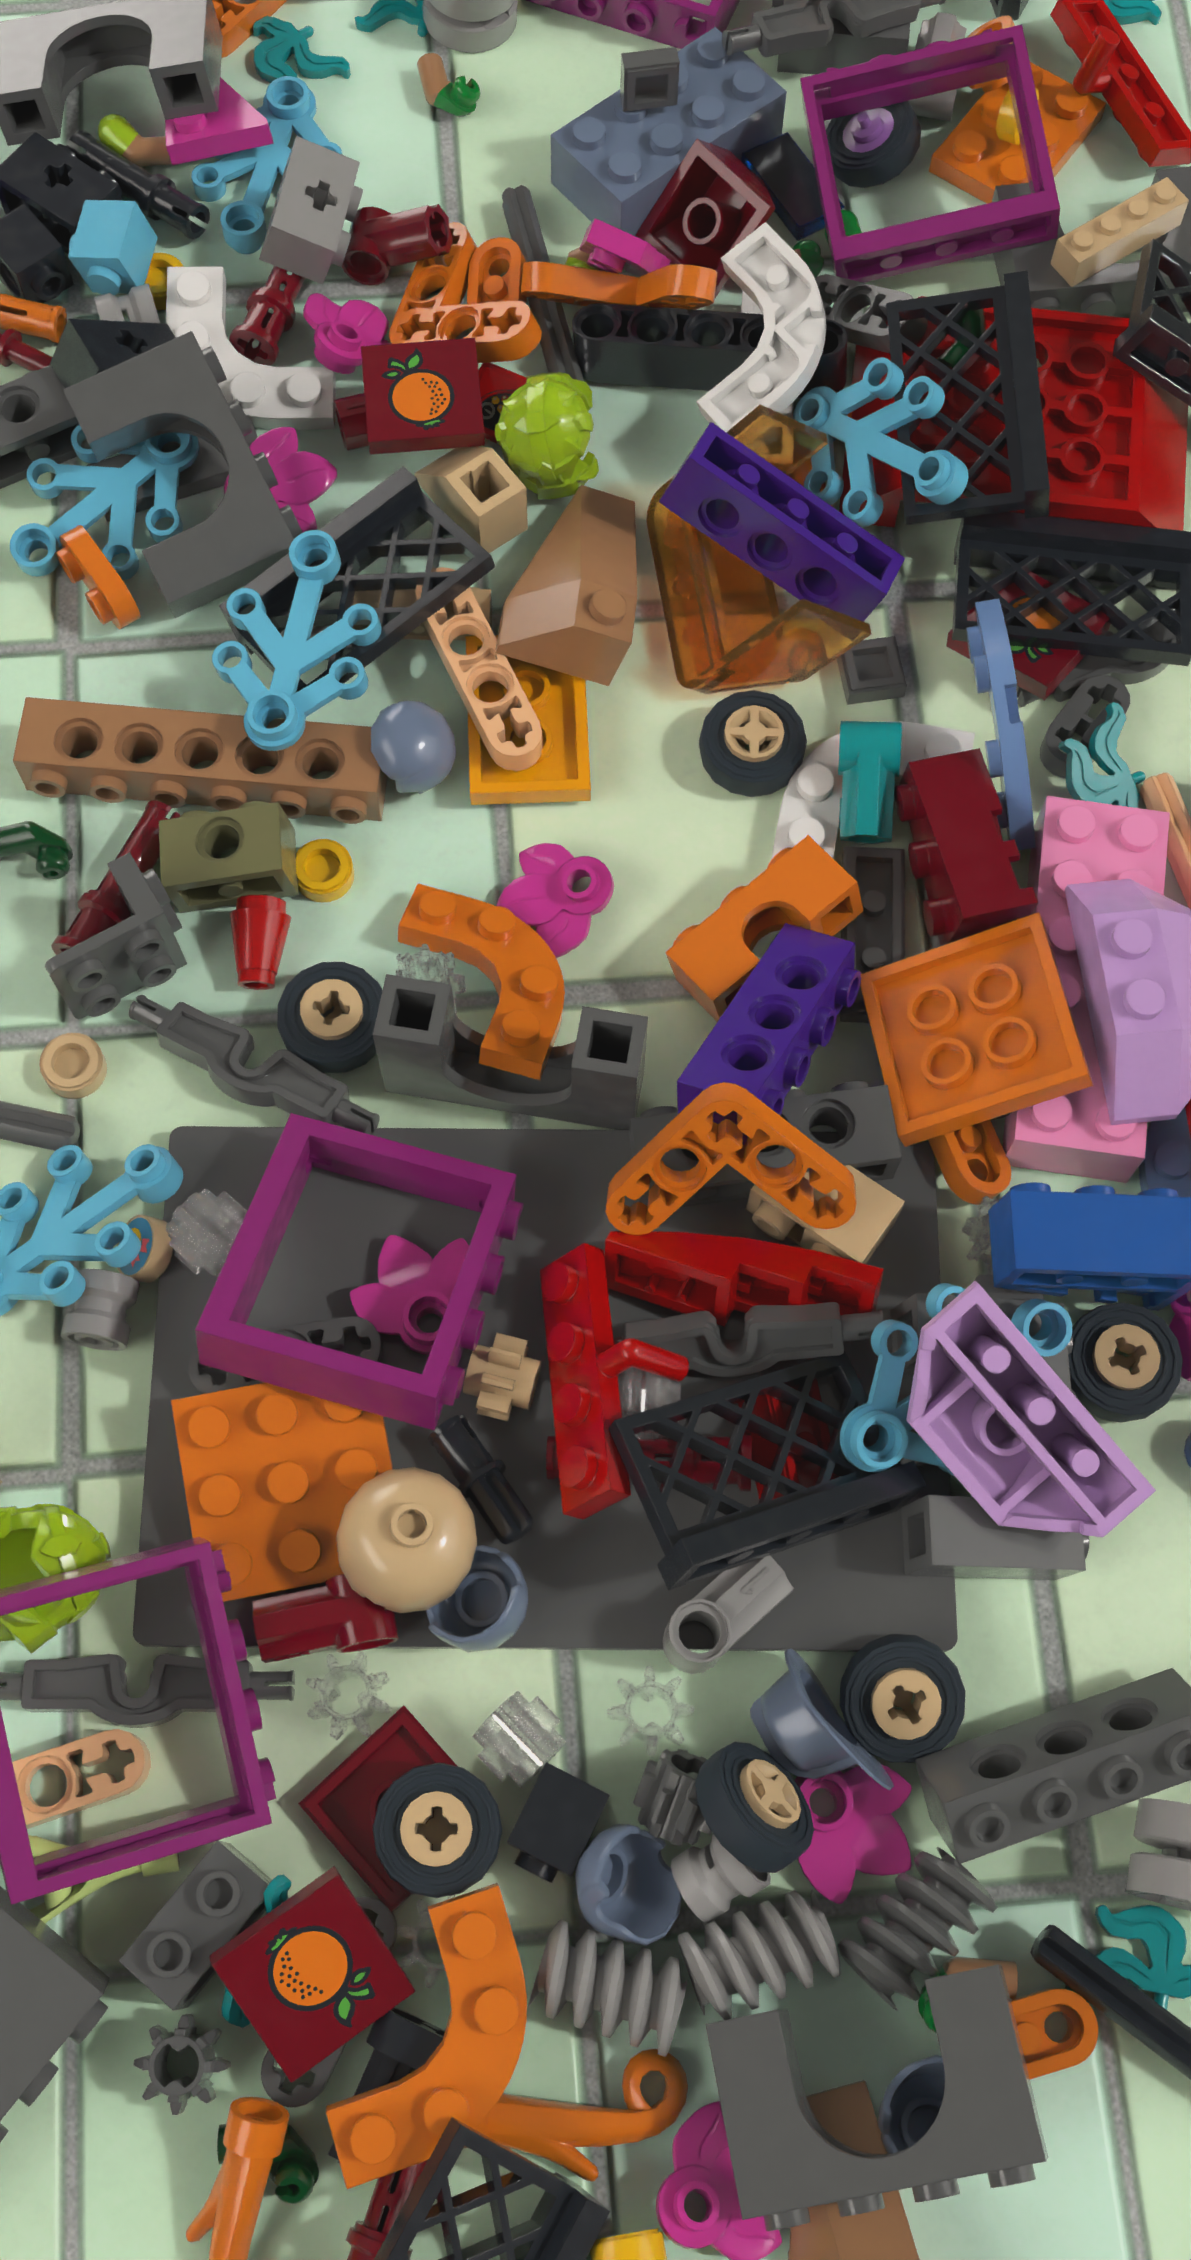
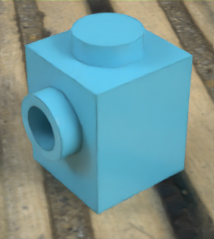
[68,200,158,295]

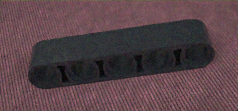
[572,303,848,398]

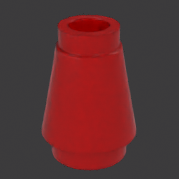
[229,895,292,990]

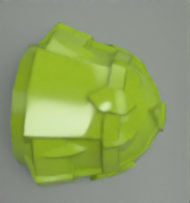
[494,372,599,500]
[0,1504,111,1654]

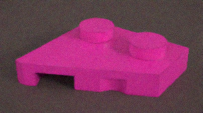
[165,77,273,165]
[579,218,671,277]

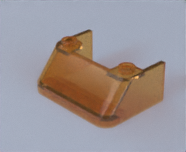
[646,404,872,694]

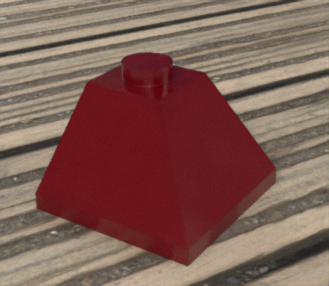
[635,139,776,300]

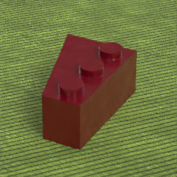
[894,748,1039,946]

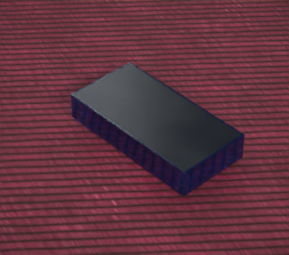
[741,132,845,241]

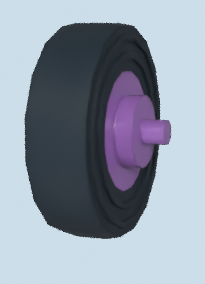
[826,101,921,188]

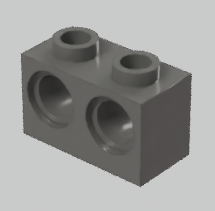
[119,1840,271,2011]

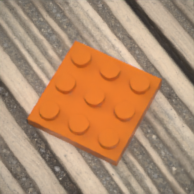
[860,912,1094,1147]
[171,1383,393,1602]

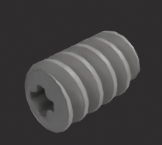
[678,1890,840,2020]
[527,1920,688,2057]

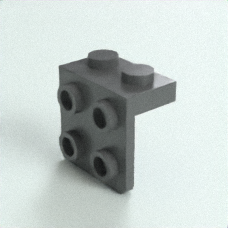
[45,852,187,1019]

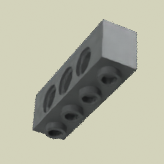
[0,365,91,489]
[629,1081,902,1207]
[915,1668,1191,1864]

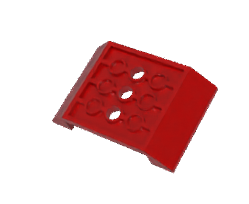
[839,296,1188,531]

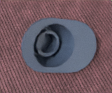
[750,1648,894,1790]

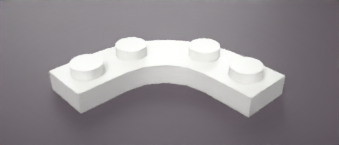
[696,222,826,444]
[166,266,336,430]
[771,721,975,860]

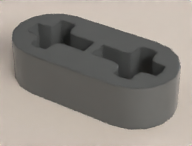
[1040,675,1130,778]

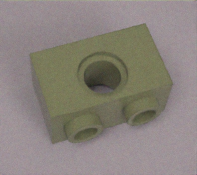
[159,801,299,913]

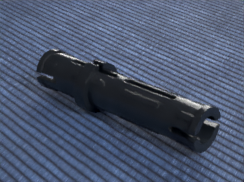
[66,130,210,239]

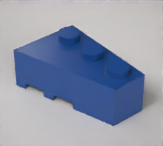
[988,1182,1191,1311]

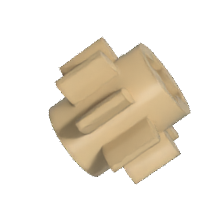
[463,1332,542,1422]

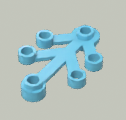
[191,76,342,254]
[793,357,968,527]
[10,424,199,580]
[212,530,382,751]
[0,1144,183,1316]
[840,1283,1072,1476]

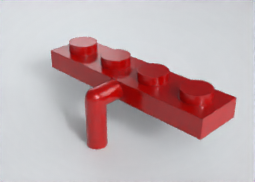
[1050,0,1191,167]
[540,1243,689,1520]

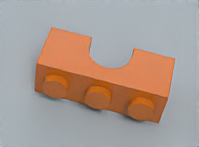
[665,835,864,1022]

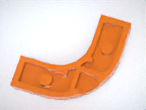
[398,884,565,1080]
[326,1883,527,2189]

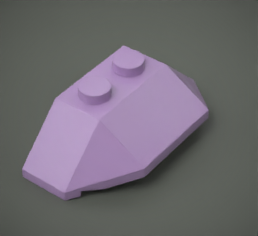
[1065,879,1191,1125]
[906,1281,1156,1537]

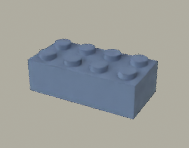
[551,27,787,238]

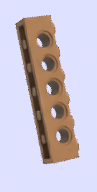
[13,697,388,824]

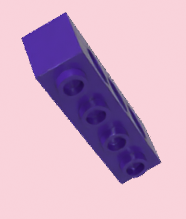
[659,422,905,636]
[677,923,861,1145]

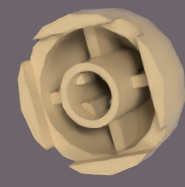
[336,1467,477,1613]

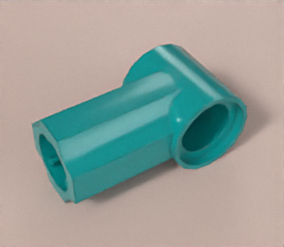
[838,721,902,844]

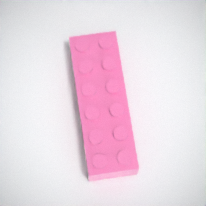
[1002,796,1170,1183]

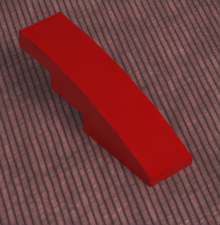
[604,1231,884,1327]

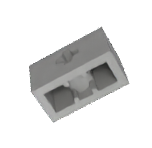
[259,136,363,285]

